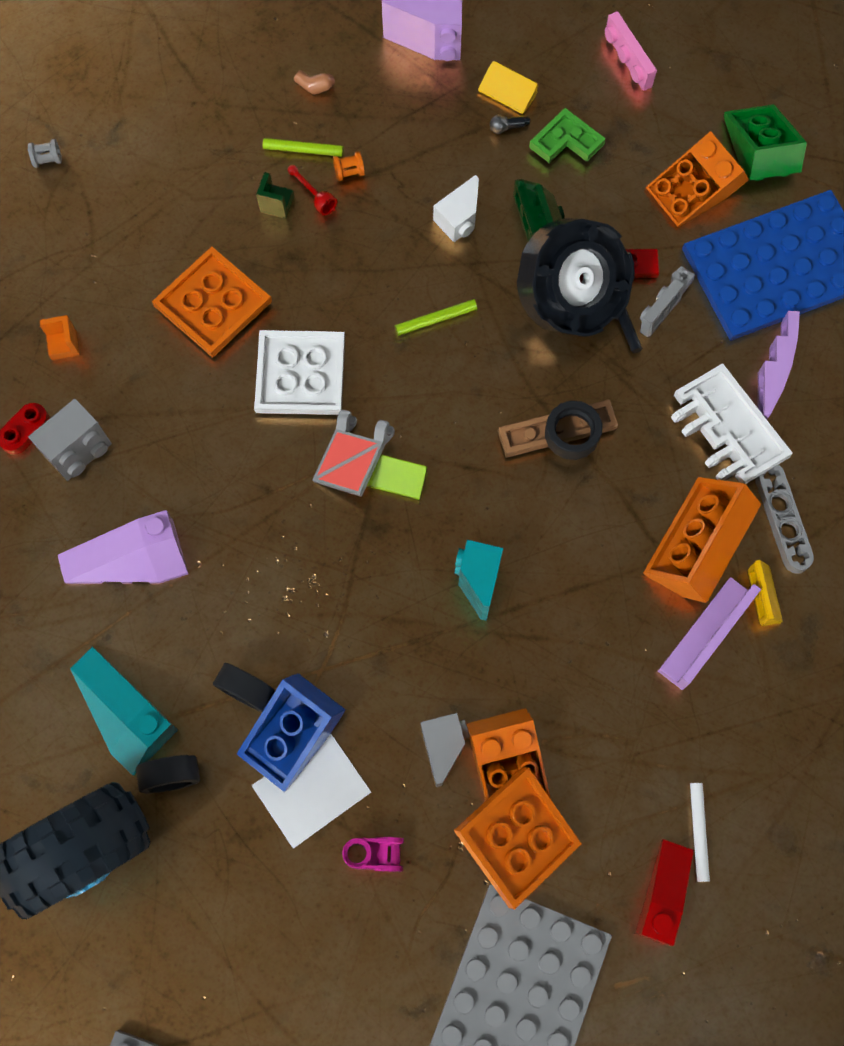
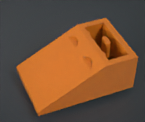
[645,131,749,228]
[466,708,551,801]

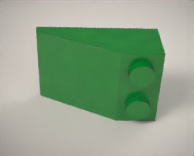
[723,104,807,180]

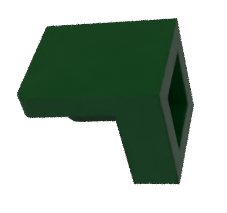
[256,172,294,219]

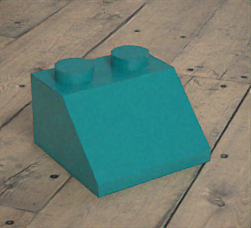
[454,540,503,621]

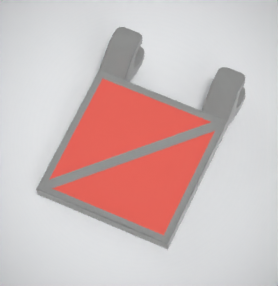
[312,410,395,497]

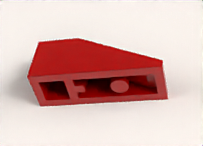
[635,839,694,946]

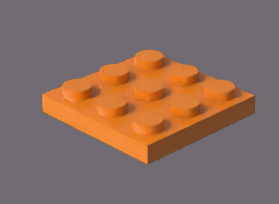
[152,246,272,358]
[454,767,582,910]

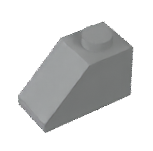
[420,713,469,787]

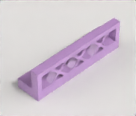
[658,577,761,690]

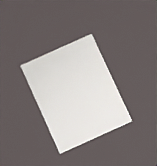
[252,734,371,849]

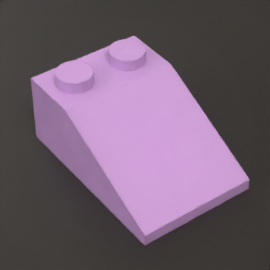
[382,0,462,61]

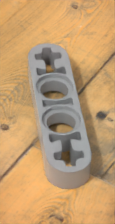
[755,465,814,574]

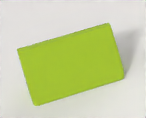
[367,454,427,500]

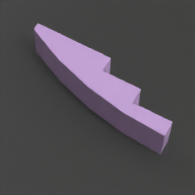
[757,311,800,419]

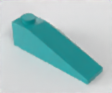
[70,647,178,776]

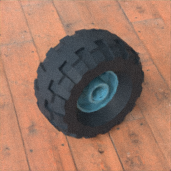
[0,782,150,920]

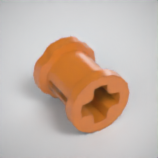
[333,151,365,181]

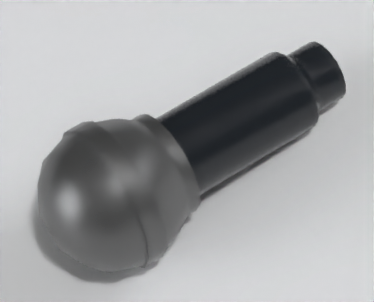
[489,115,530,134]

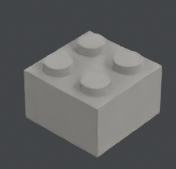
[28,398,112,481]

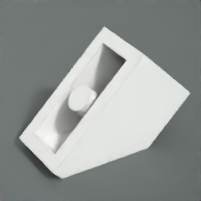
[433,175,479,242]

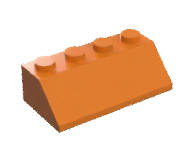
[643,477,761,603]

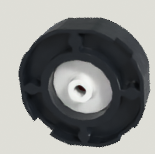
[517,218,635,337]

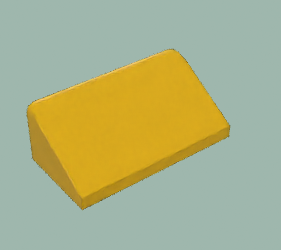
[478,61,538,115]
[748,560,783,626]

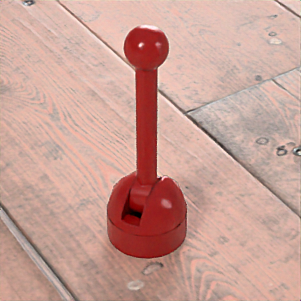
[287,165,338,216]

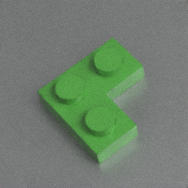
[529,108,606,163]

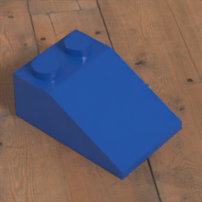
[236,673,346,792]

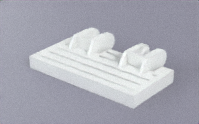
[671,363,793,484]

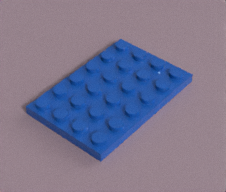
[682,190,844,341]

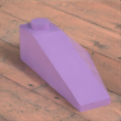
[58,510,189,584]

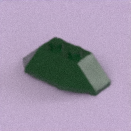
[513,179,565,241]

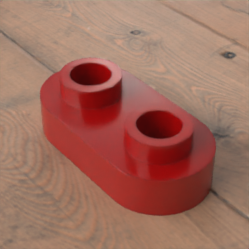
[0,403,50,455]

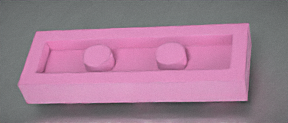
[605,11,657,91]

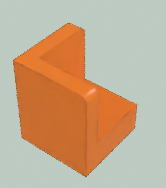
[39,315,80,360]

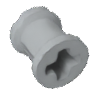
[28,139,62,168]

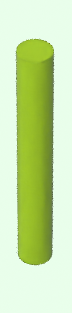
[263,138,344,157]
[395,299,477,336]

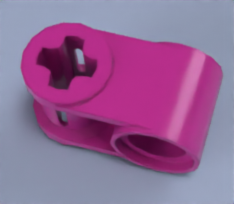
[342,837,404,872]

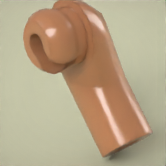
[294,70,335,95]

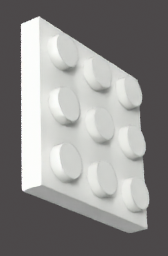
[254,330,345,415]

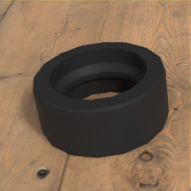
[545,401,602,460]
[213,663,275,712]
[136,755,200,793]

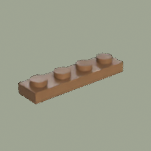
[498,400,618,458]

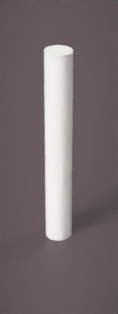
[690,783,710,882]

